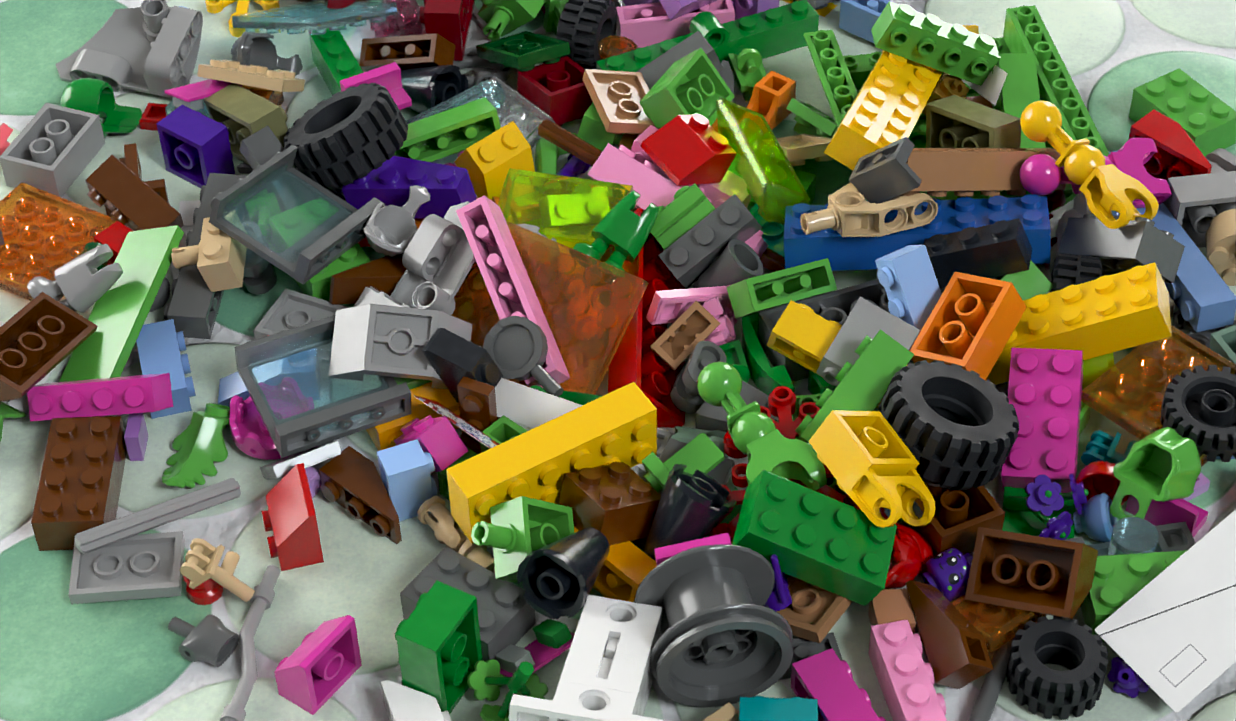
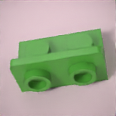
[786,98,838,138]

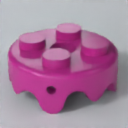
[229,379,315,460]

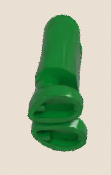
[571,190,660,287]

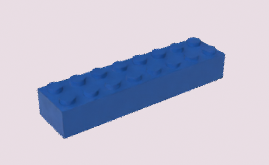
[783,194,1051,271]

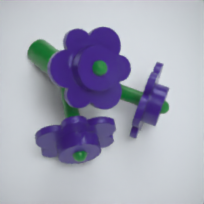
[1004,473,1089,540]

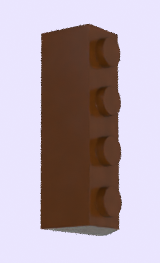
[0,292,98,401]

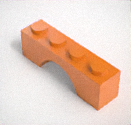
[711,70,796,154]

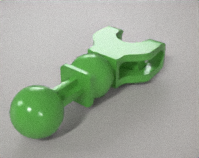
[697,362,827,491]

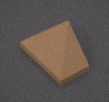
[650,301,720,371]

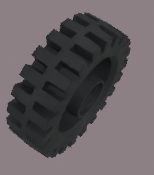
[1160,365,1236,462]

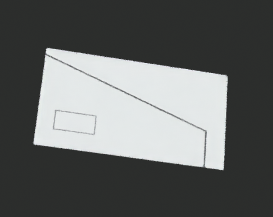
[1095,510,1236,713]

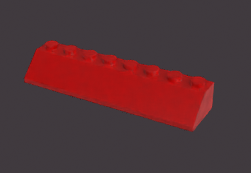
[608,207,685,428]

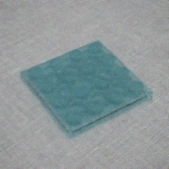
[232,1,397,35]

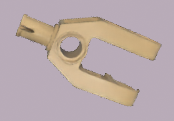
[800,182,938,237]

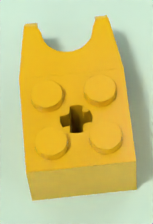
[808,410,936,528]

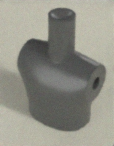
[168,614,239,667]

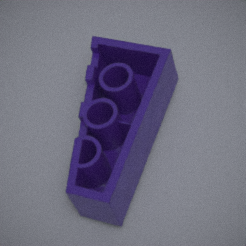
[342,156,477,219]

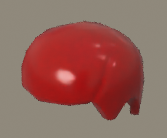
[1076,460,1129,506]

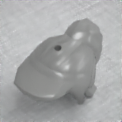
[363,185,431,257]

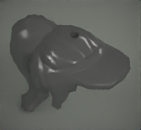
[231,31,303,76]

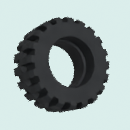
[284,83,408,190]
[877,360,1019,490]

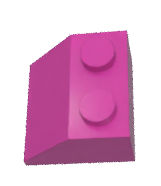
[274,615,362,715]

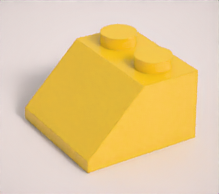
[454,121,537,202]

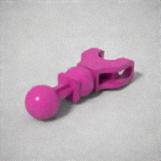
[1019,138,1172,208]

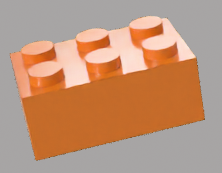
[909,272,1027,381]

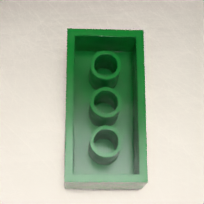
[732,469,897,606]

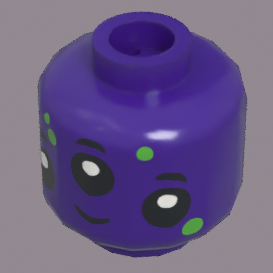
[921,548,973,602]

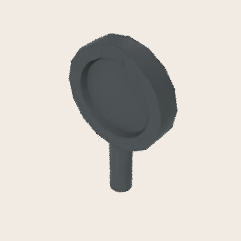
[483,316,564,397]

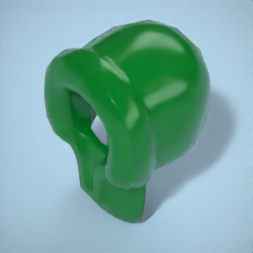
[60,78,142,139]

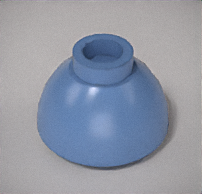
[1073,493,1118,543]

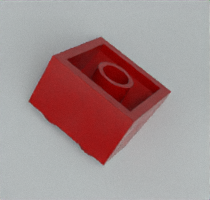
[640,113,737,186]
[261,463,324,571]

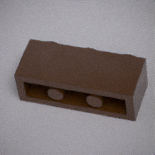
[359,33,455,71]
[85,155,184,231]

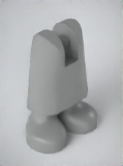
[27,244,123,312]

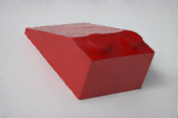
[1128,109,1212,182]

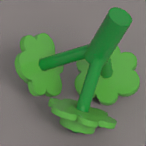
[467,659,548,721]

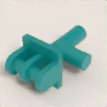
[1081,430,1138,465]

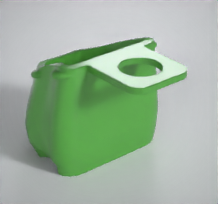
[1110,427,1201,527]

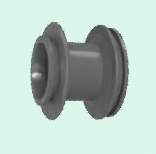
[634,544,793,707]

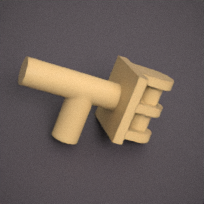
[180,538,254,602]

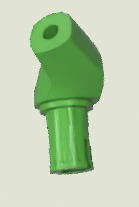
[535,133,577,184]

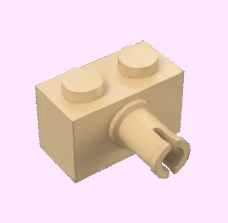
[171,213,247,292]

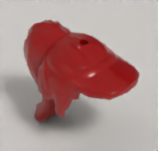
[880,508,933,589]

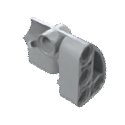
[56,0,203,99]
[354,201,476,315]

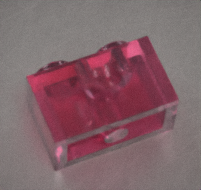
[370,0,425,38]

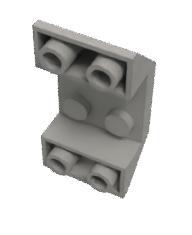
[329,304,472,389]

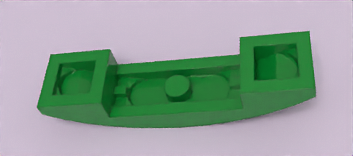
[741,313,795,395]

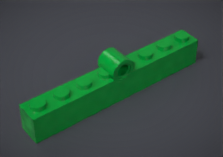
[596,0,819,72]

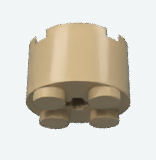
[1205,209,1236,286]

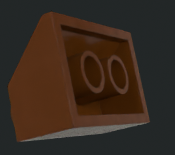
[964,527,1098,619]

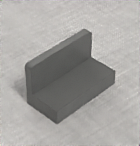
[848,137,922,204]

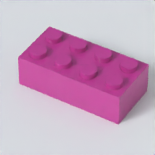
[1001,348,1083,493]

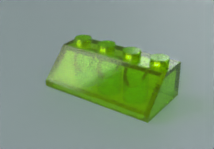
[716,97,811,225]

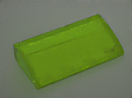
[498,168,633,248]

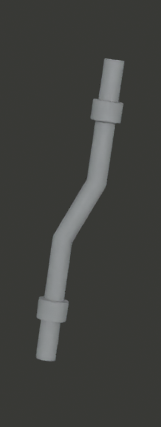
[219,565,281,721]

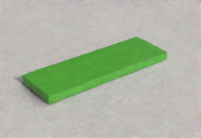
[59,225,184,382]

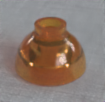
[598,35,638,60]

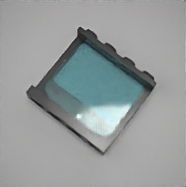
[209,144,385,284]
[235,315,411,458]

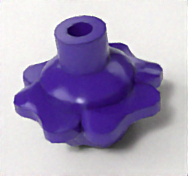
[1107,657,1150,698]

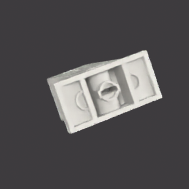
[509,595,668,721]

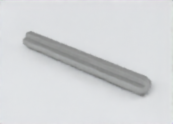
[74,478,241,554]

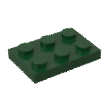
[476,31,571,72]

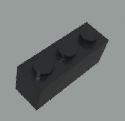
[923,218,1032,288]

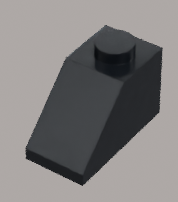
[422,328,503,403]

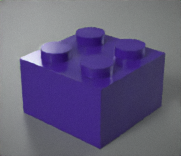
[156,105,235,188]

